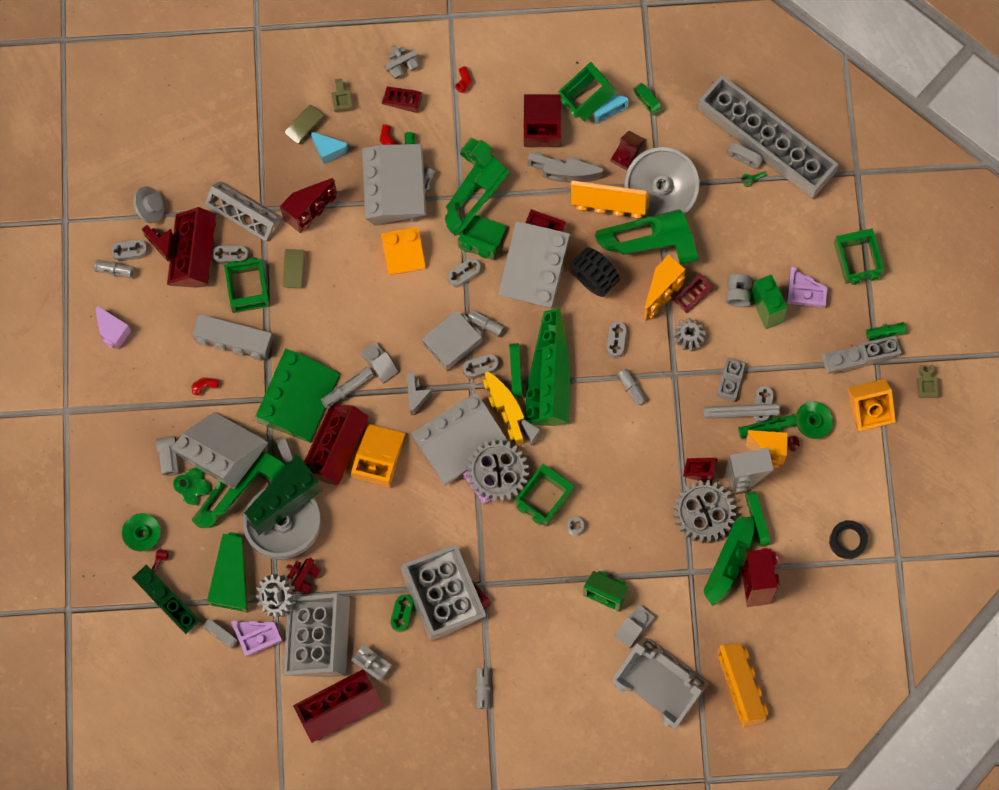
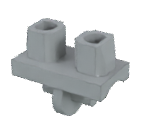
[384,45,419,78]
[351,645,392,681]

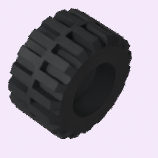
[570,247,620,297]

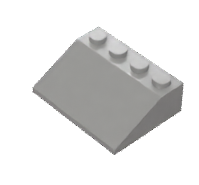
[362,144,426,226]
[498,221,571,308]
[411,393,508,486]
[171,412,268,489]
[400,544,486,642]
[283,593,350,677]

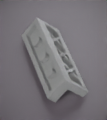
[204,181,282,241]

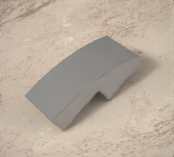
[717,358,746,402]

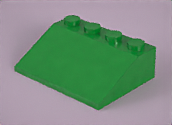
[255,348,340,443]

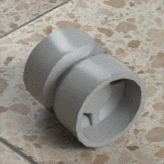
[726,274,752,307]

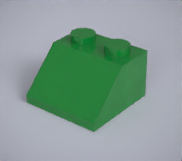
[583,571,629,612]

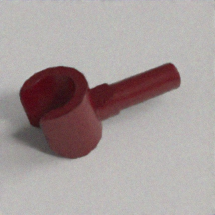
[787,436,800,452]
[151,549,169,573]

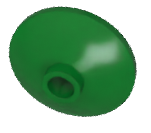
[795,401,833,439]
[122,513,161,552]

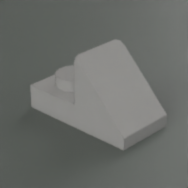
[360,342,399,384]
[406,373,432,415]
[615,605,655,648]

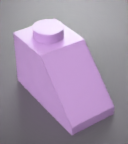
[95,306,131,349]

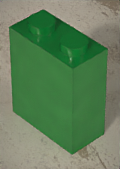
[751,274,787,329]

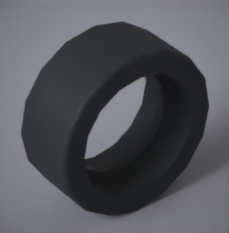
[829,520,868,559]

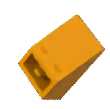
[643,255,685,321]
[351,424,405,488]

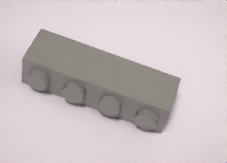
[192,314,273,360]

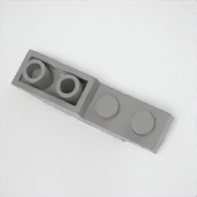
[528,152,603,183]
[821,336,901,374]

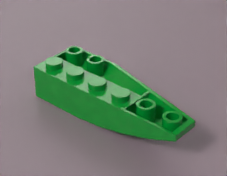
[525,308,570,426]

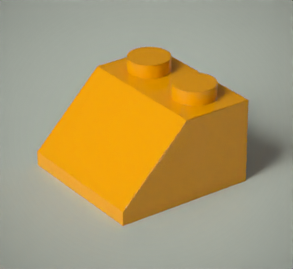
[381,227,426,276]
[848,379,896,431]
[745,430,788,468]

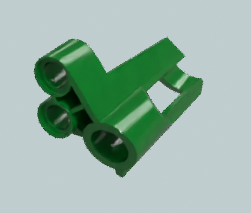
[445,138,510,236]
[595,209,698,265]
[192,452,286,528]

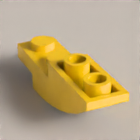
[482,372,524,445]

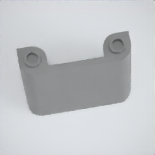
[611,638,708,729]

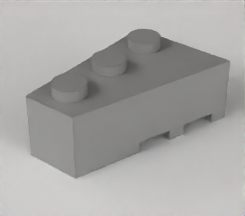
[726,448,774,494]

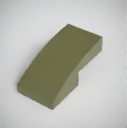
[285,104,325,144]
[283,249,305,288]

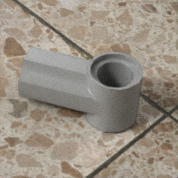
[156,436,179,476]

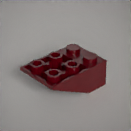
[524,94,561,147]
[280,178,337,233]

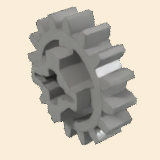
[256,574,297,617]

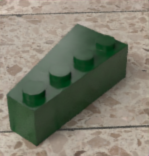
[244,454,322,535]

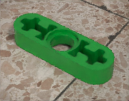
[509,343,522,397]
[745,491,770,547]

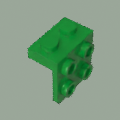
[458,215,506,260]

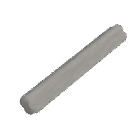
[704,404,780,418]

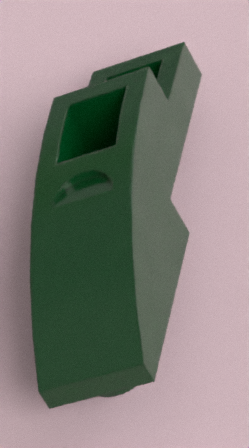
[132,564,200,634]

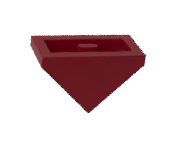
[683,458,718,484]

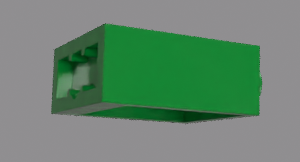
[558,62,617,122]
[834,228,884,285]
[224,257,270,313]
[515,464,574,527]

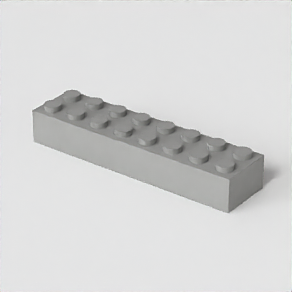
[697,75,839,199]

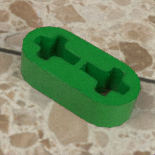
[633,83,662,115]
[390,595,413,632]

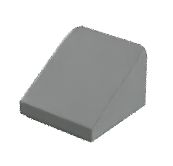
[522,420,540,446]

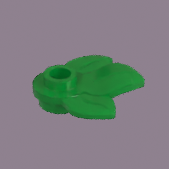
[173,468,211,505]

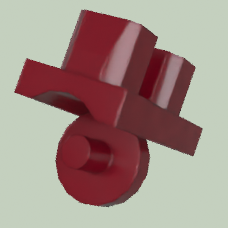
[286,558,321,594]

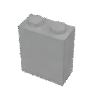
[422,310,482,372]

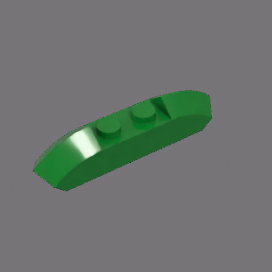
[703,517,754,606]

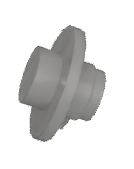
[133,186,164,223]

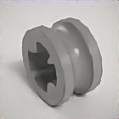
[567,517,585,536]

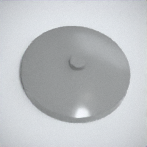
[625,147,700,218]
[243,489,321,559]

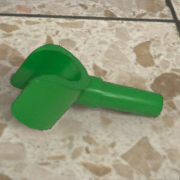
[741,171,767,187]

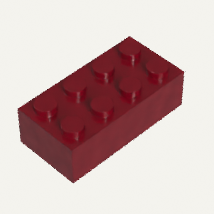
[741,548,780,607]

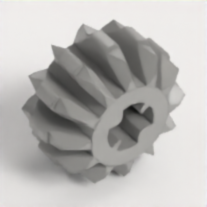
[673,318,706,351]

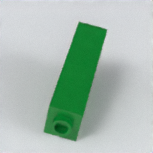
[207,532,248,613]

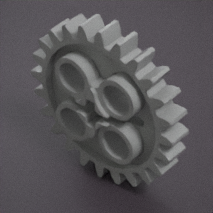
[466,439,529,503]
[673,480,736,543]

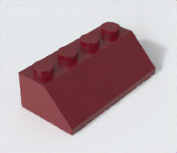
[167,207,216,288]
[304,404,370,485]
[293,669,383,743]

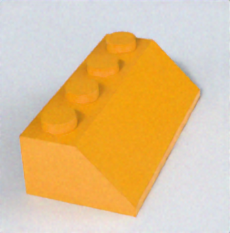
[571,181,651,219]
[717,643,768,728]

